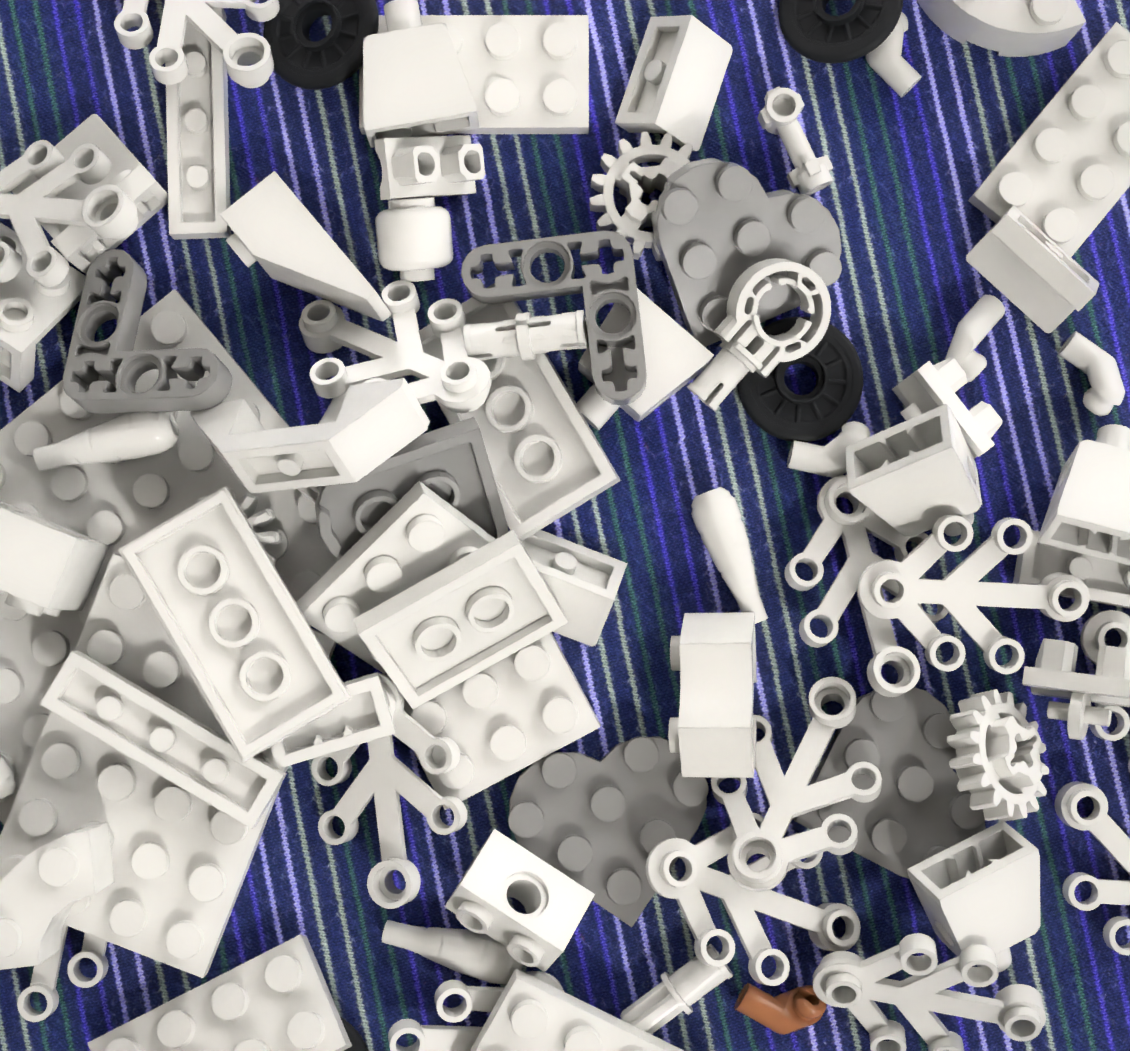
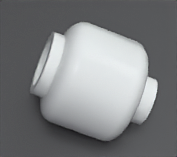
[375,197,453,282]

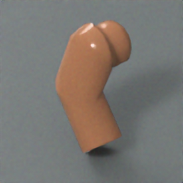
[734,983,827,1035]

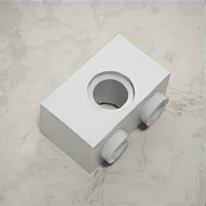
[444,829,595,972]

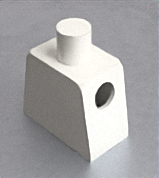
[363,0,479,148]
[576,288,714,430]
[845,403,982,537]
[1038,424,1130,565]
[907,822,1041,972]

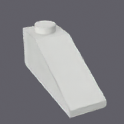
[220,171,392,322]

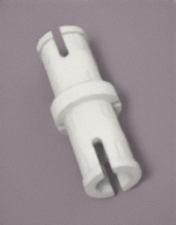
[464,310,588,361]

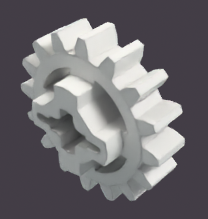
[589,132,693,261]
[947,689,1049,822]

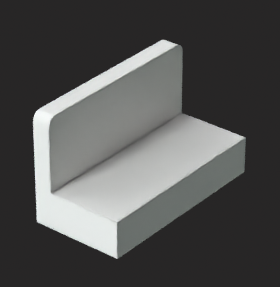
[615,15,733,151]
[966,205,1100,333]
[521,530,628,646]

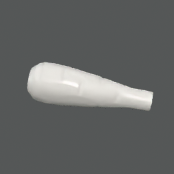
[33,411,179,471]
[691,487,768,624]
[382,920,523,985]

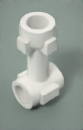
[757,86,833,195]

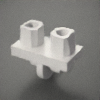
[374,135,485,200]
[892,358,1002,458]
[1022,638,1130,740]

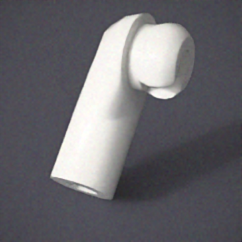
[866,12,922,98]
[945,295,1005,382]
[1058,331,1125,416]

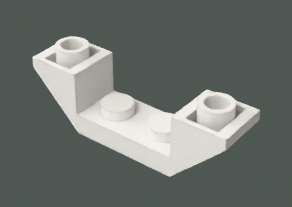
[190,378,430,494]

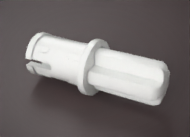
[620,944,733,1034]

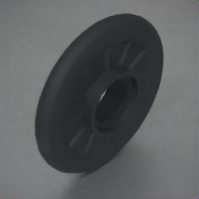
[263,0,379,90]
[778,0,903,64]
[737,317,863,442]

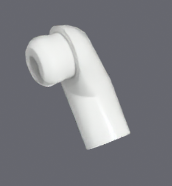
[787,421,871,478]

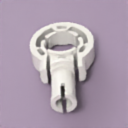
[687,258,831,412]

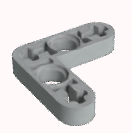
[461,230,647,405]
[62,249,232,413]

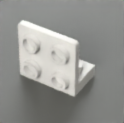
[12,114,168,274]
[0,223,86,393]

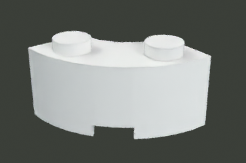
[917,0,1086,57]
[668,612,757,778]
[0,822,114,970]

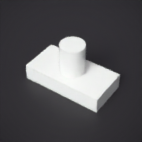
[271,672,395,769]

